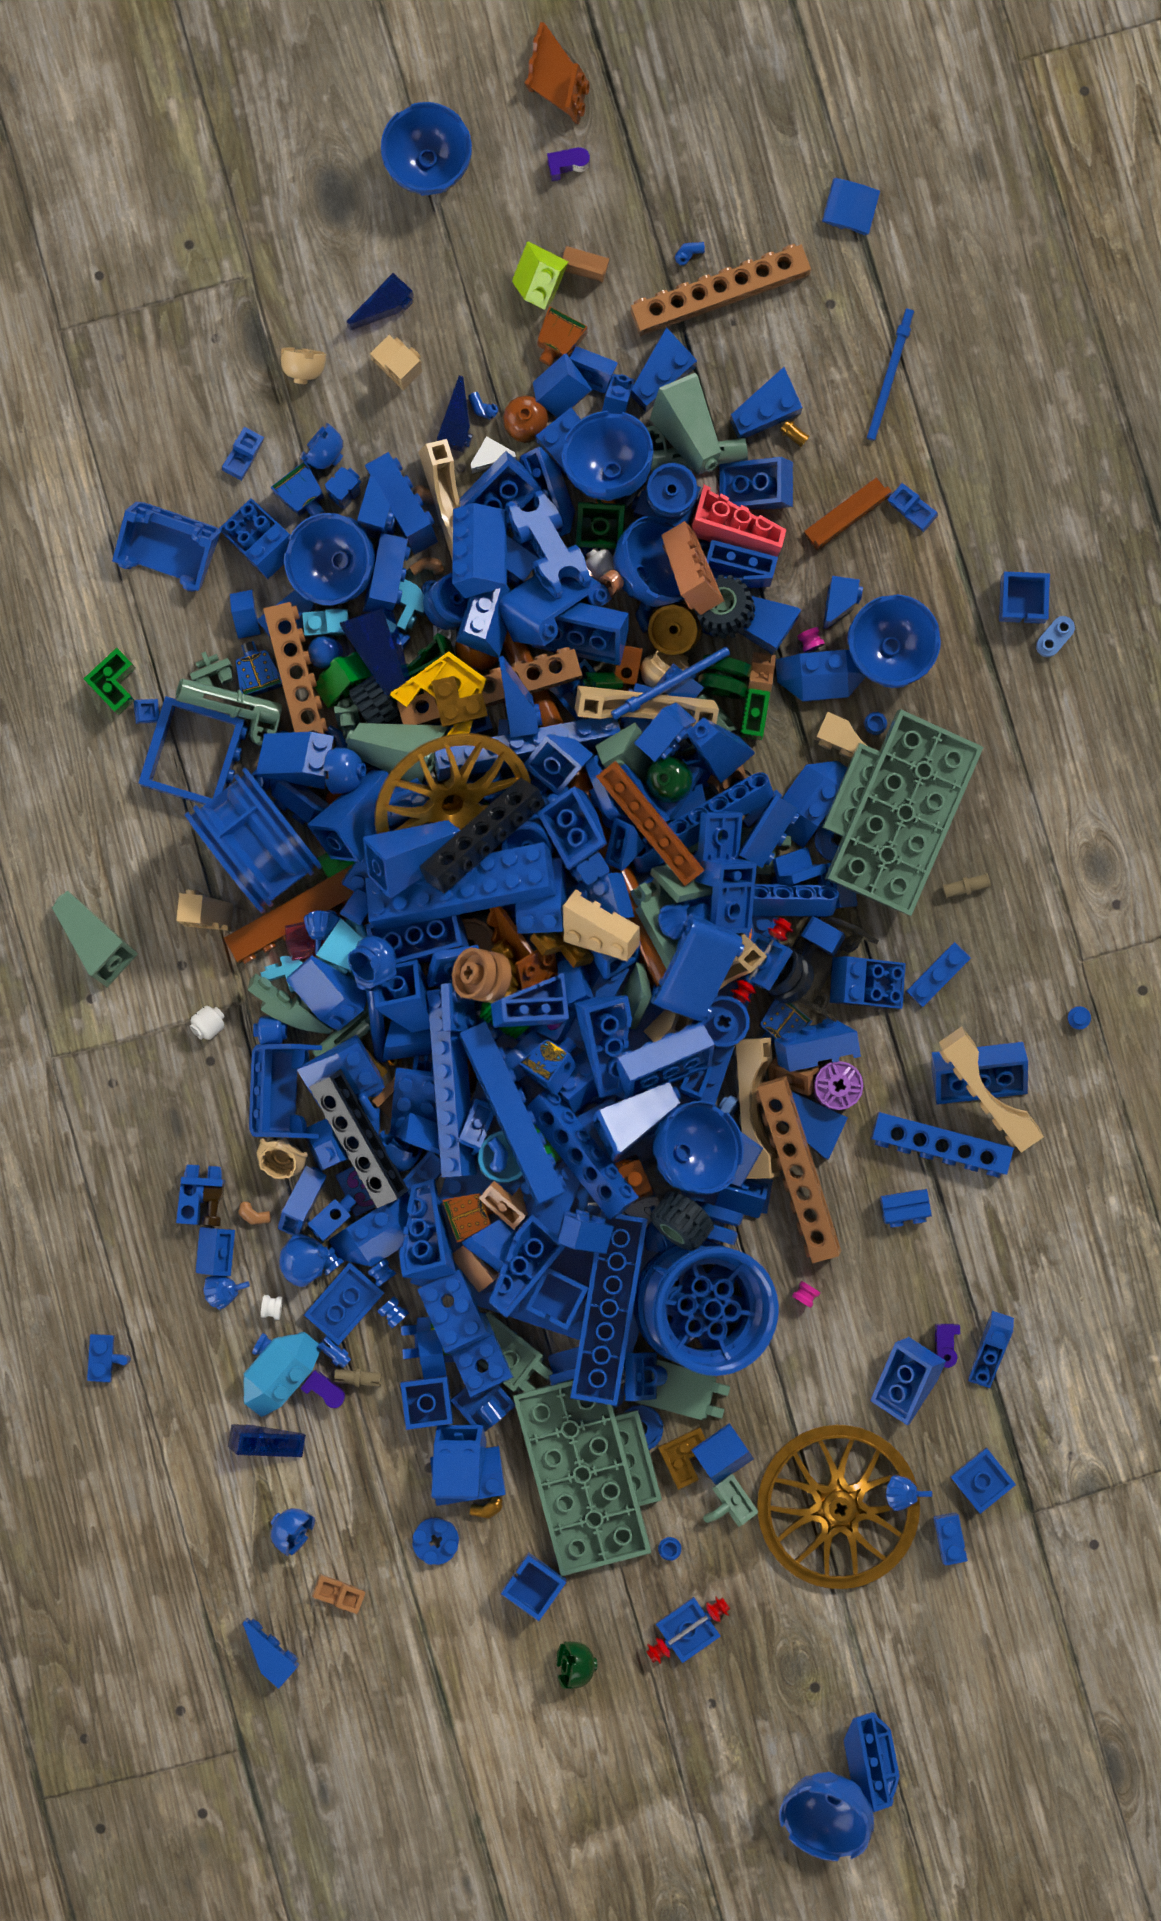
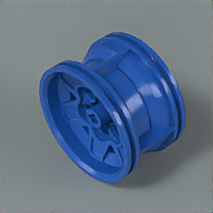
[184,767,323,914]
[634,1240,779,1376]

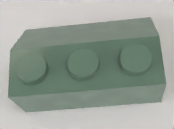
[595,723,654,787]

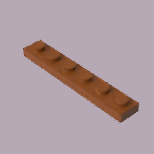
[596,761,704,886]

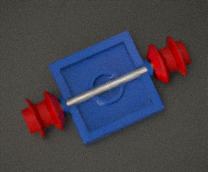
[730,918,793,1004]
[646,1596,730,1664]

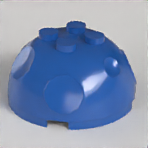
[381,102,472,196]
[561,411,653,501]
[284,513,375,606]
[613,516,685,607]
[847,594,941,688]
[653,1101,744,1195]
[779,1772,874,1861]

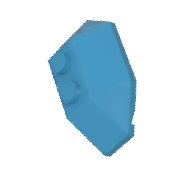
[243,1332,321,1417]

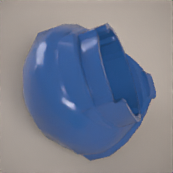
[348,935,397,990]
[279,1234,329,1287]

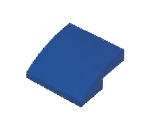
[822,178,880,235]

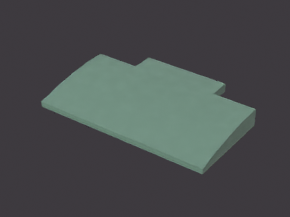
[822,709,984,916]
[513,1379,662,1576]

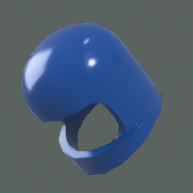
[308,636,343,670]

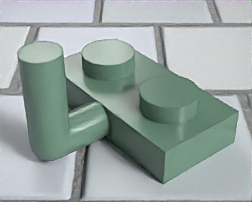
[703,1474,758,1527]

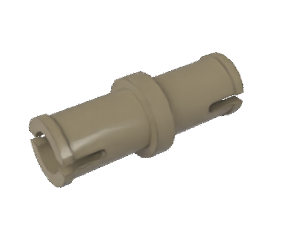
[943,873,991,899]
[334,1369,382,1387]

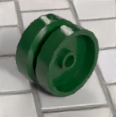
[697,654,752,699]

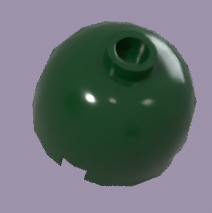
[645,757,693,803]
[556,1641,597,1689]

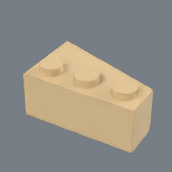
[563,889,640,961]
[176,890,233,931]

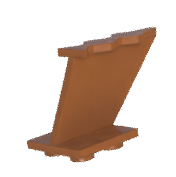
[524,22,590,124]
[486,906,559,991]

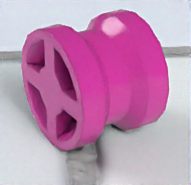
[797,627,825,653]
[792,1280,821,1308]

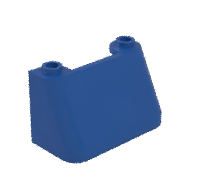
[112,502,221,592]
[499,574,611,646]
[650,913,745,1022]

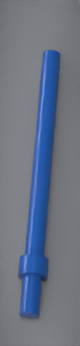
[867,309,914,441]
[611,647,730,720]

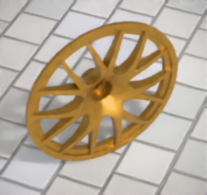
[375,733,531,853]
[757,1425,920,1589]

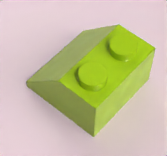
[512,241,568,310]

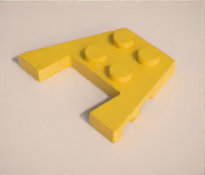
[390,652,487,736]

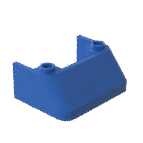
[249,1044,322,1139]

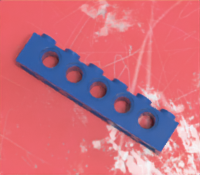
[526,1090,639,1220]
[870,1112,1014,1178]

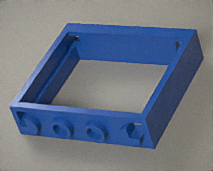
[138,696,249,805]

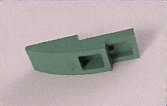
[248,973,333,1034]

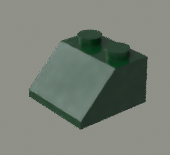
[576,502,625,549]

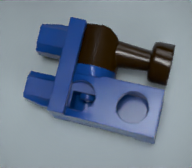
[176,1165,225,1226]

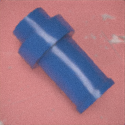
[317,1336,351,1368]

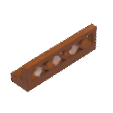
[804,477,892,551]

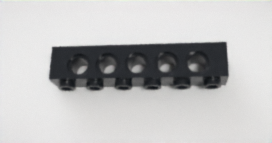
[419,778,545,893]
[309,1069,408,1208]

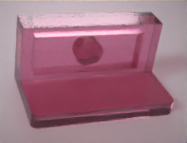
[285,922,326,961]

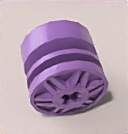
[813,1061,864,1111]

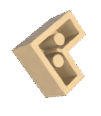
[370,335,422,391]

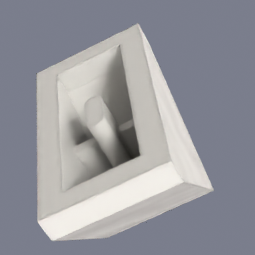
[471,437,516,473]

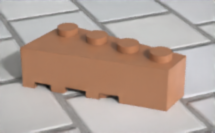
[661,521,724,615]

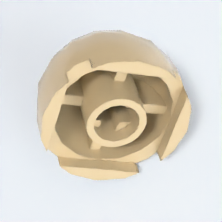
[281,347,326,384]

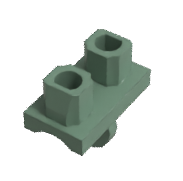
[190,651,233,686]
[334,698,361,739]

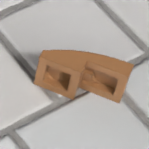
[748,652,776,692]
[312,1574,366,1614]

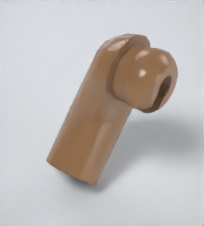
[413,485,434,505]
[409,557,444,576]
[238,1201,271,1225]

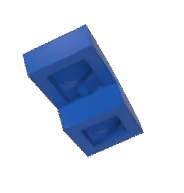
[222,427,264,481]
[887,483,938,532]

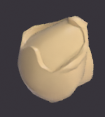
[639,650,689,695]
[256,1138,308,1179]

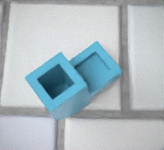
[396,579,425,633]
[302,609,350,637]
[260,956,303,993]

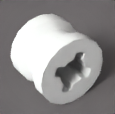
[261,1295,283,1320]

